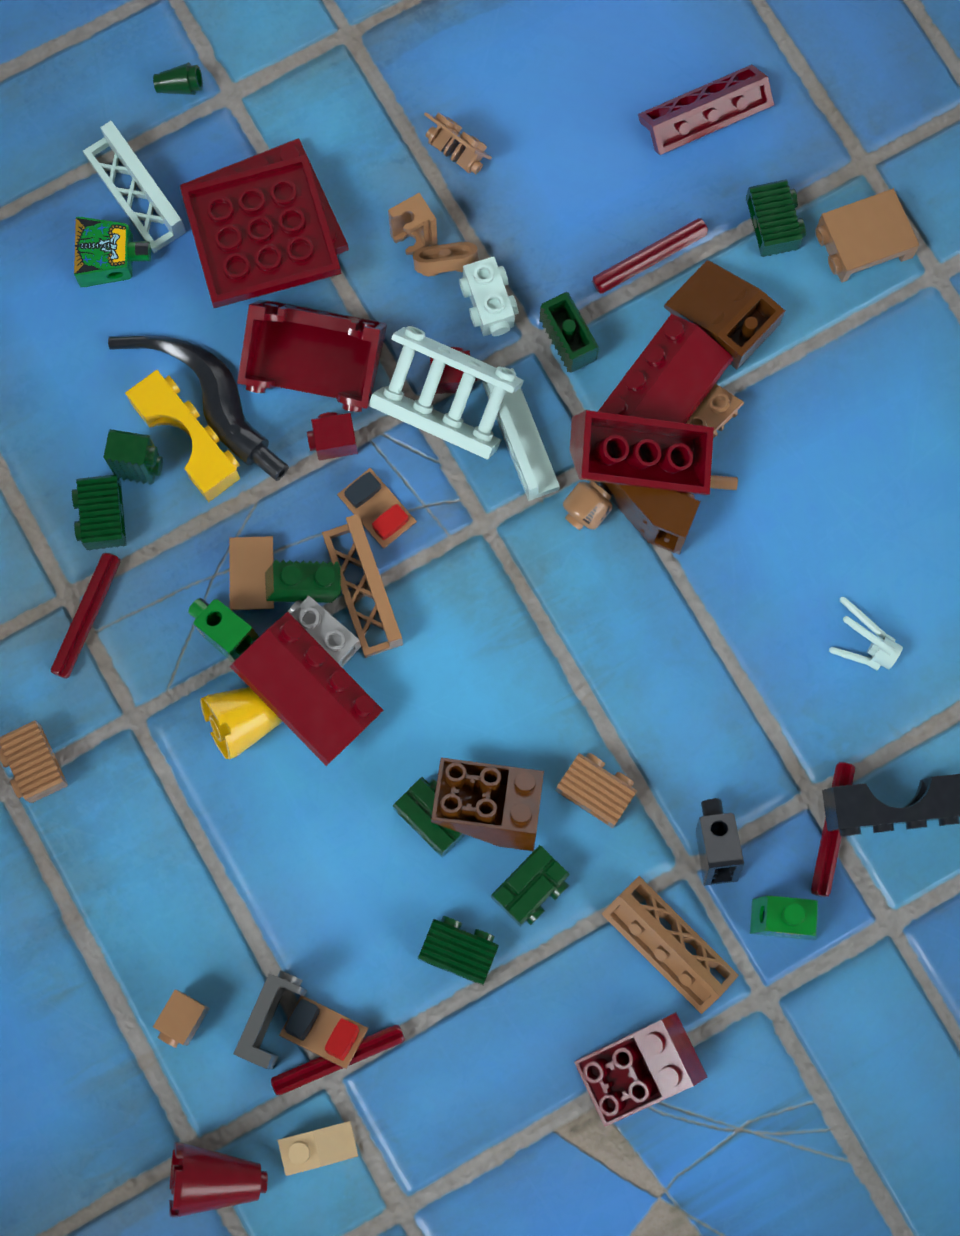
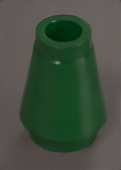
[153,62,203,95]

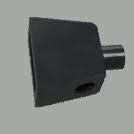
[696,798,744,886]

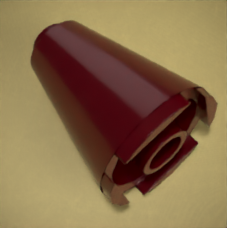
[169,1142,268,1217]

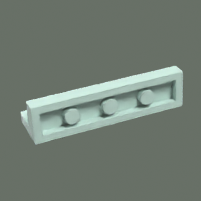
[83,121,186,253]
[482,368,560,501]

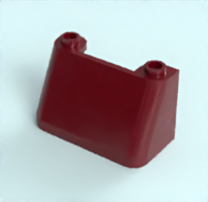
[237,300,387,412]

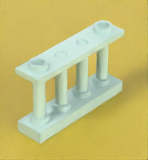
[368,326,524,460]

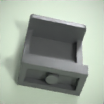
[233,970,307,1069]

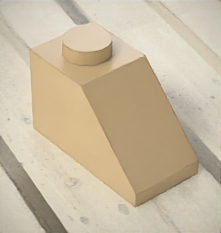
[278,1121,359,1176]

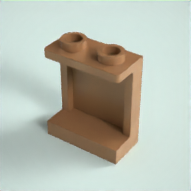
[815,188,919,283]

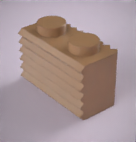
[0,720,68,803]
[556,753,637,828]

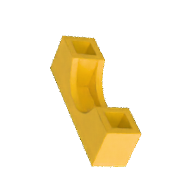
[125,370,240,503]

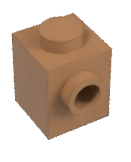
[153,989,210,1048]

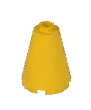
[200,687,283,760]

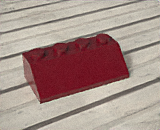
[598,313,733,423]
[570,410,714,495]
[230,612,384,766]

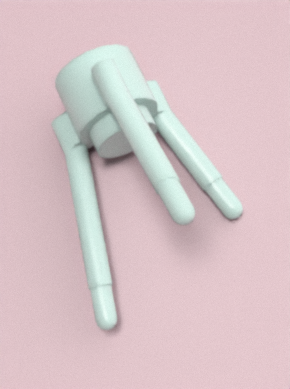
[829,597,903,671]

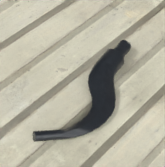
[108,336,289,481]

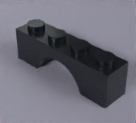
[822,774,960,837]

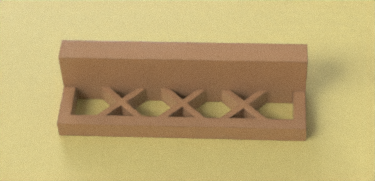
[322,514,403,658]
[602,876,739,1014]

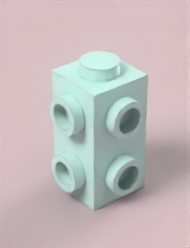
[459,256,519,336]

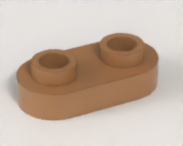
[413,242,479,277]

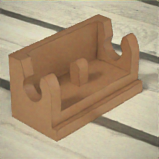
[388,193,438,255]

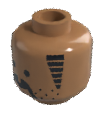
[563,481,612,530]

